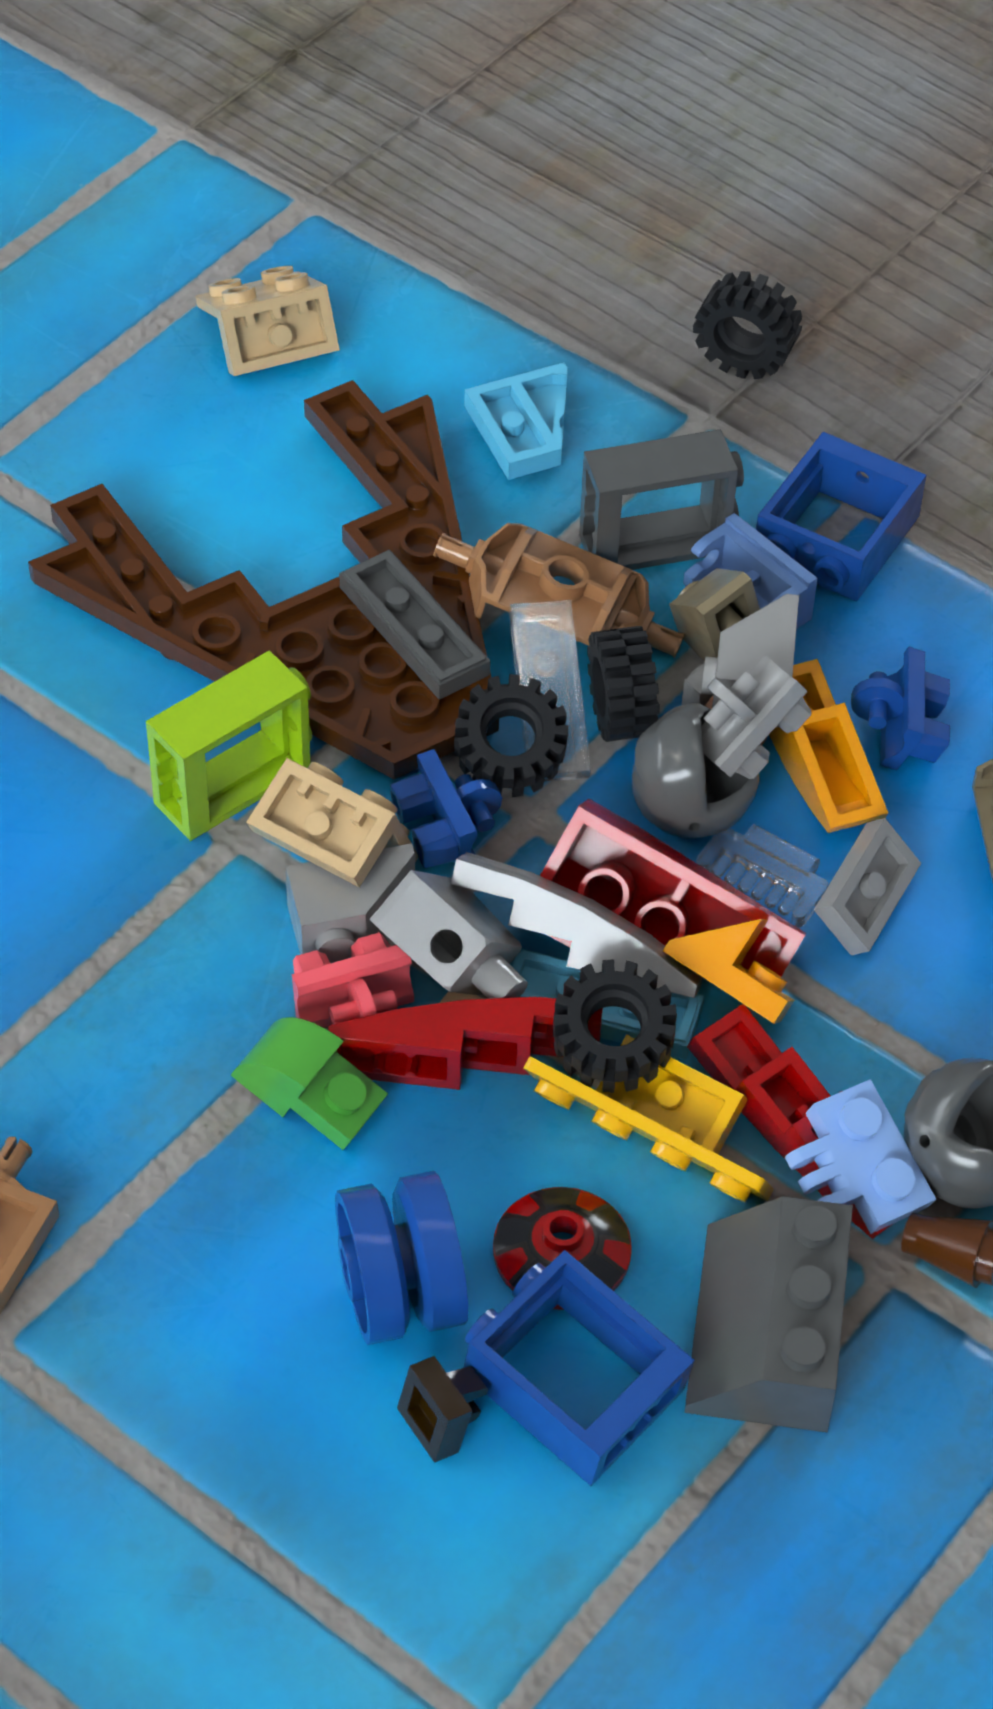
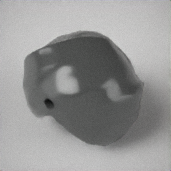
[632,703,759,839]
[903,1058,993,1209]

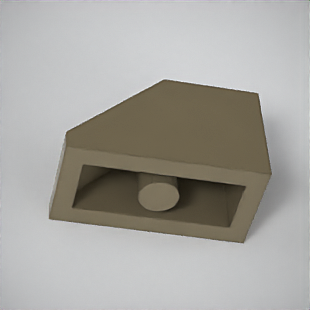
[669,568,760,662]

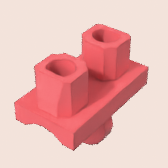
[291,932,414,1028]

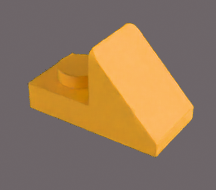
[663,919,795,1024]

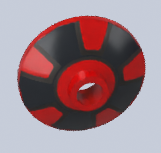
[493,1187,632,1310]

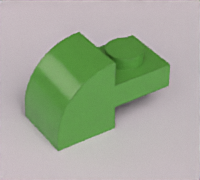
[231,1017,388,1150]

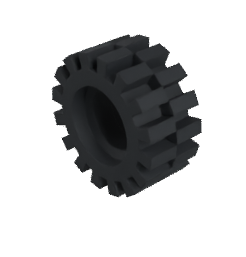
[693,271,802,379]
[587,626,660,742]
[454,674,568,797]
[553,959,677,1093]

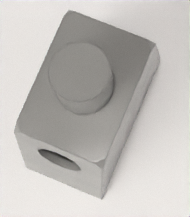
[369,870,528,999]

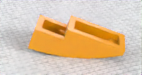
[769,659,888,833]

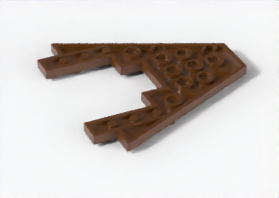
[28,380,499,780]

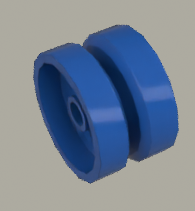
[335,1171,468,1346]

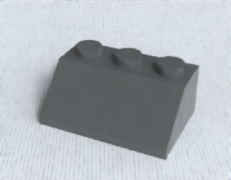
[684,1196,853,1433]

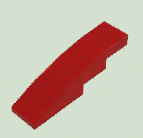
[328,997,603,1090]
[687,1004,893,1239]

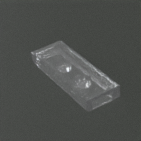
[509,600,591,781]

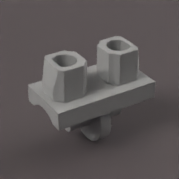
[701,655,811,779]

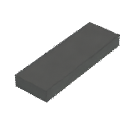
[339,549,490,700]

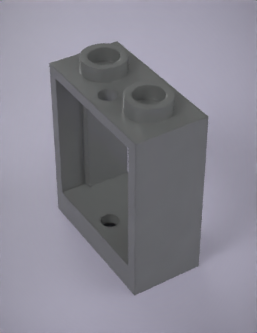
[579,429,744,570]

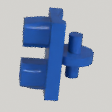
[851,646,950,771]
[390,749,503,869]

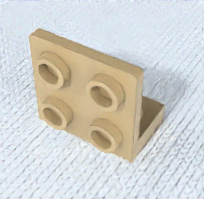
[195,266,340,376]
[246,758,418,888]

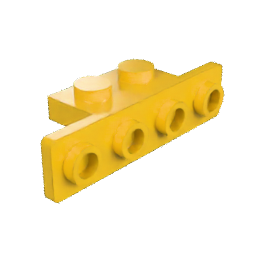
[523,1034,774,1203]

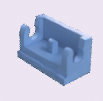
[683,513,818,629]

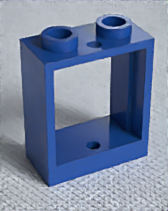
[756,432,927,602]
[463,1250,695,1486]

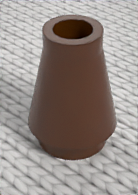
[901,1212,993,1288]

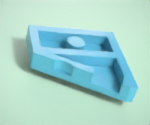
[464,362,568,480]

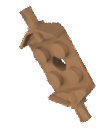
[433,523,685,658]

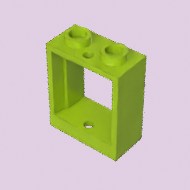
[146,650,312,841]

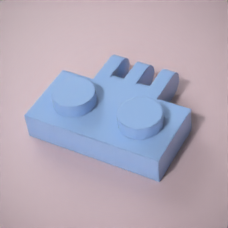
[785,1079,937,1234]

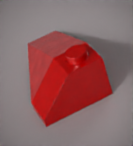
[540,798,806,977]

